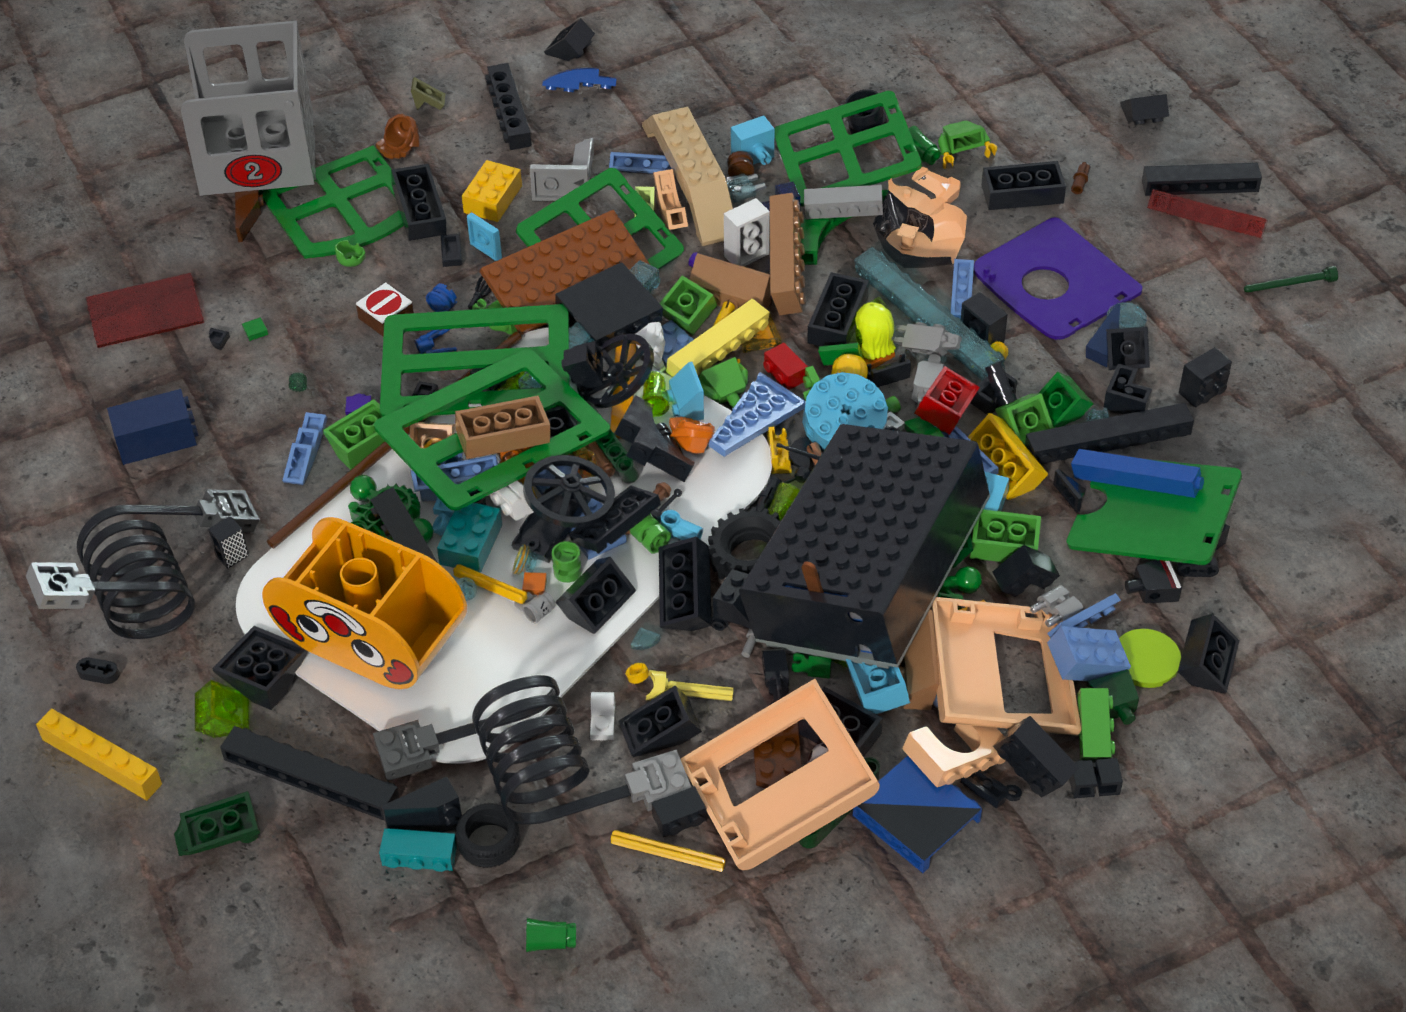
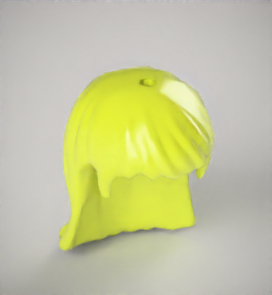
[855,302,896,360]

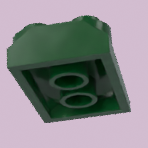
[174,791,260,856]

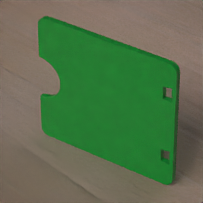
[1067,459,1242,565]

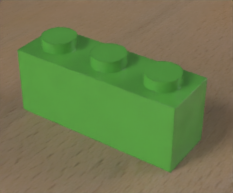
[1077,688,1115,762]

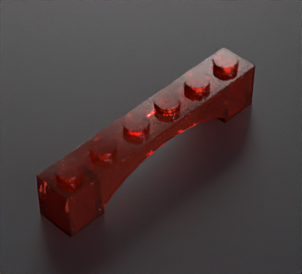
[1147,189,1268,239]

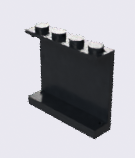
[555,262,663,346]

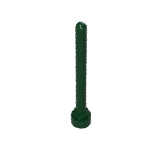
[1244,266,1338,293]

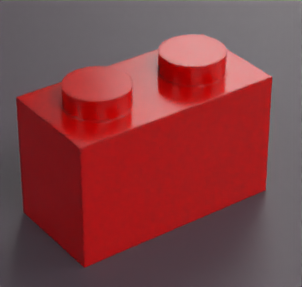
[763,343,808,390]

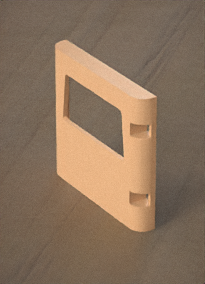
[929,597,1081,735]
[680,679,880,870]

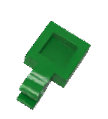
[792,653,831,679]

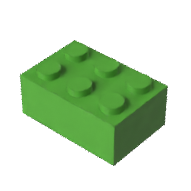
[970,509,1041,562]

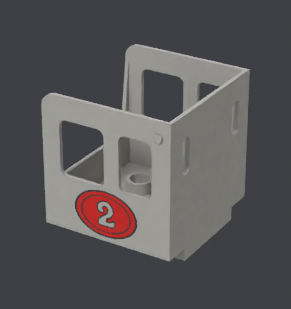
[181,20,316,196]

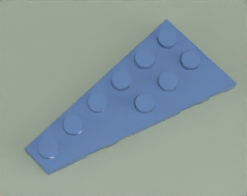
[709,372,805,457]

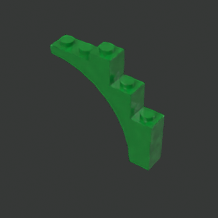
[801,190,888,265]

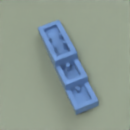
[282,412,327,485]

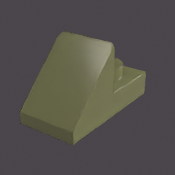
[411,77,446,110]

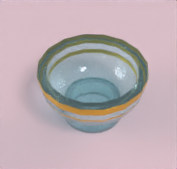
[512,544,538,575]

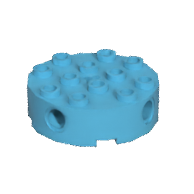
[802,372,888,451]

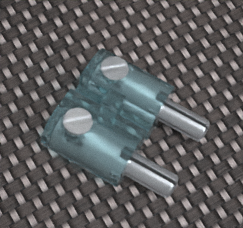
[726,173,766,202]

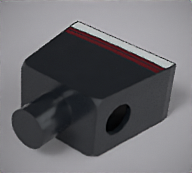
[1125,560,1182,603]

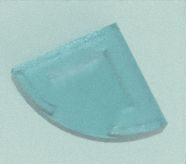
[631,627,661,650]

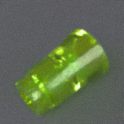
[642,371,669,417]
[769,483,800,520]

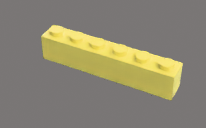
[666,299,770,377]

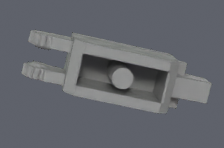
[911,354,944,407]

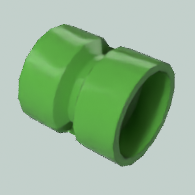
[630,514,671,554]
[552,541,582,583]

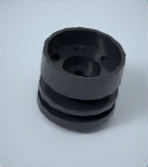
[845,89,887,134]

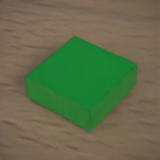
[242,317,268,341]

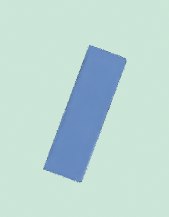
[609,152,671,174]
[411,454,498,492]

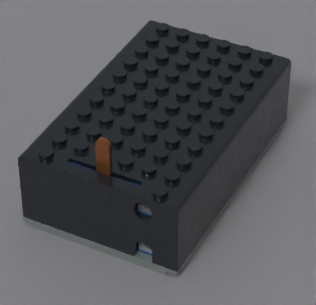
[739,424,990,669]

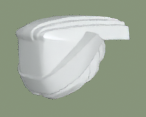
[636,322,666,373]

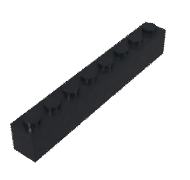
[1025,403,1194,464]
[220,726,400,821]

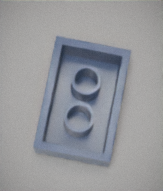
[1047,626,1131,681]

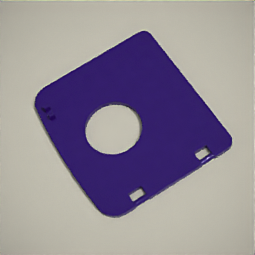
[973,217,1143,340]

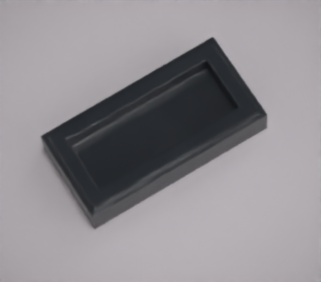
[441,234,462,267]

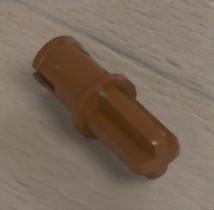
[1071,162,1090,195]

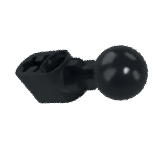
[762,649,789,705]

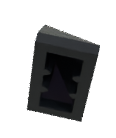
[1053,469,1086,513]

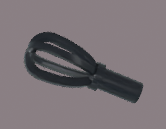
[468,276,491,310]

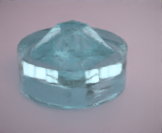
[457,577,477,601]

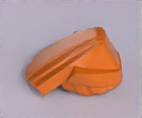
[669,417,715,454]

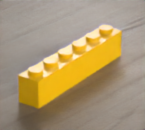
[36,708,162,801]

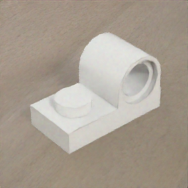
[590,692,616,741]

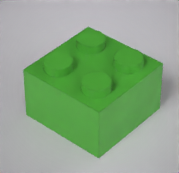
[660,275,717,335]

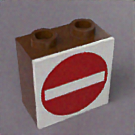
[356,282,414,337]

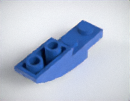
[542,68,616,92]

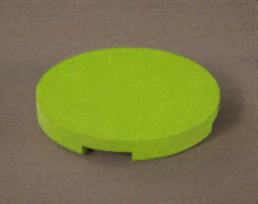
[1119,629,1181,688]

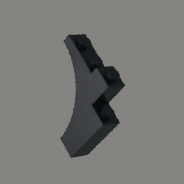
[614,395,695,482]

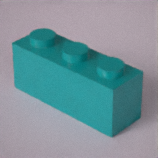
[379,828,457,872]

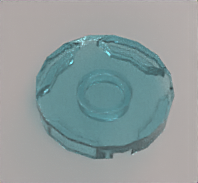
[1106,302,1147,328]

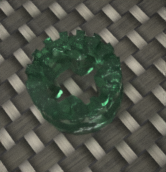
[288,372,307,392]

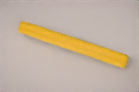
[610,830,726,872]

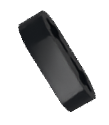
[1176,557,1219,577]
[76,657,120,684]

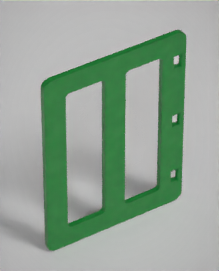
[380,304,570,417]
[374,349,610,511]

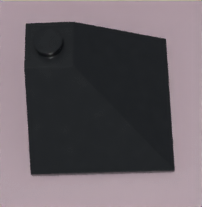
[212,626,308,710]

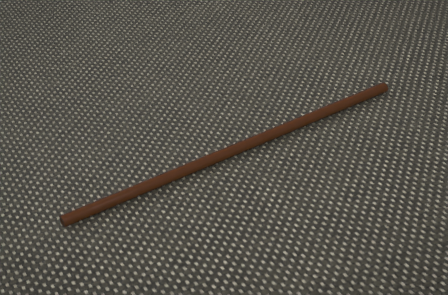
[267,331,522,549]

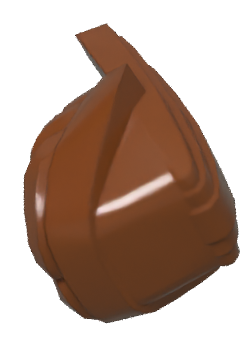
[376,114,419,159]

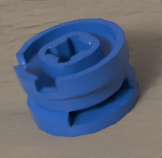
[426,283,457,312]

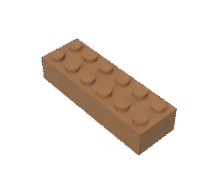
[769,193,806,315]

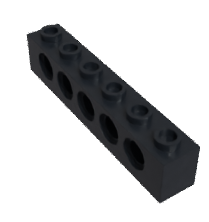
[485,63,532,150]

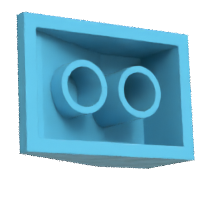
[846,659,910,714]

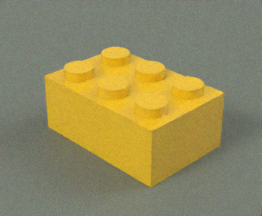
[462,160,522,222]

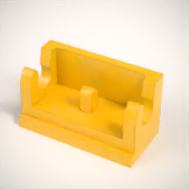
[767,427,792,474]

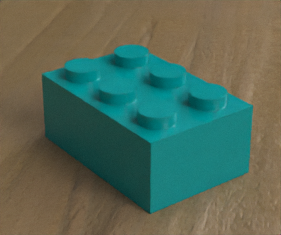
[437,503,503,573]

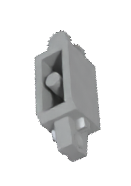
[893,322,962,357]

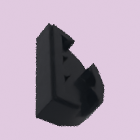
[789,437,810,471]

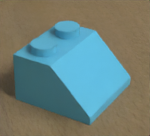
[666,362,704,421]

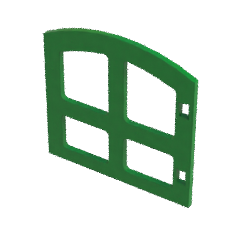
[259,145,404,259]

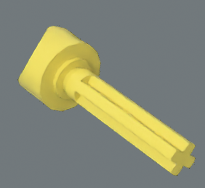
[646,670,733,701]

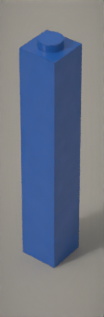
[1071,449,1204,498]

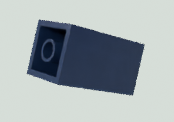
[107,389,199,465]

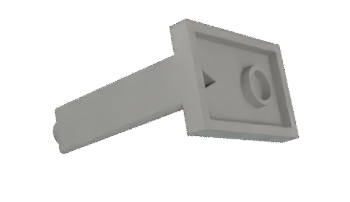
[530,138,594,202]

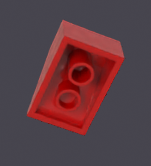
[914,366,980,435]

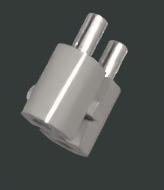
[1030,585,1084,627]

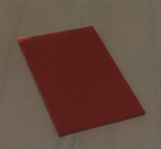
[86,273,204,348]

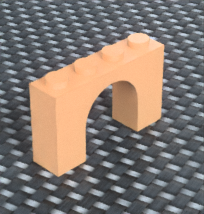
[902,724,1006,788]

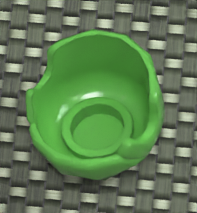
[335,240,366,267]

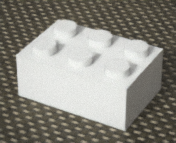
[724,198,770,267]

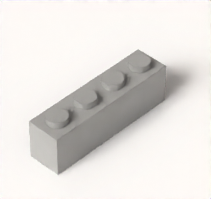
[804,185,883,219]

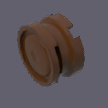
[727,151,754,179]

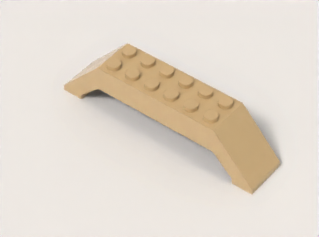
[642,107,733,246]

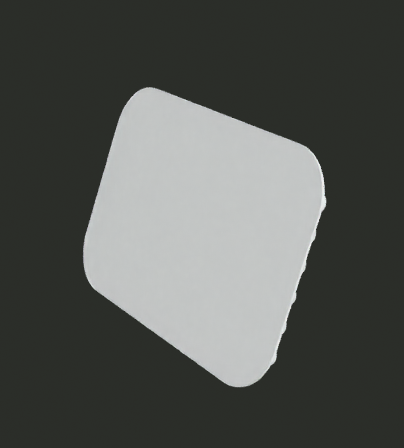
[236,328,772,764]

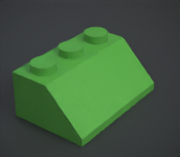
[323,399,384,470]

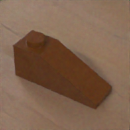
[235,190,264,242]

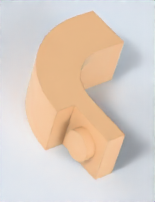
[653,169,688,230]

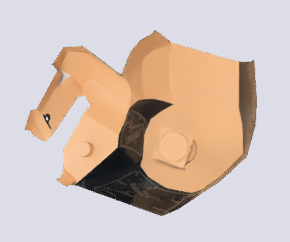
[873,167,967,268]

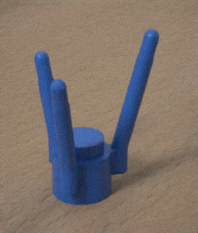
[414,329,457,354]

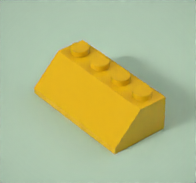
[968,413,1048,500]

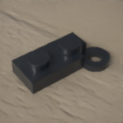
[960,770,1022,809]

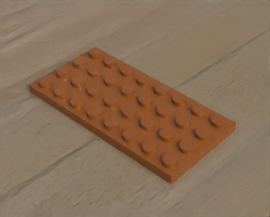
[480,209,654,335]

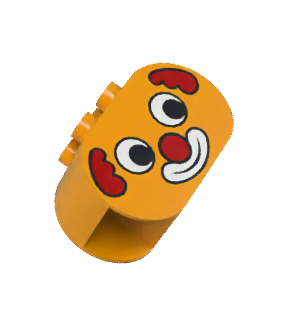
[262,517,467,689]

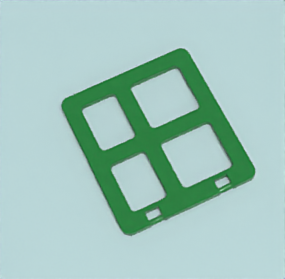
[774,91,922,207]
[516,168,684,282]

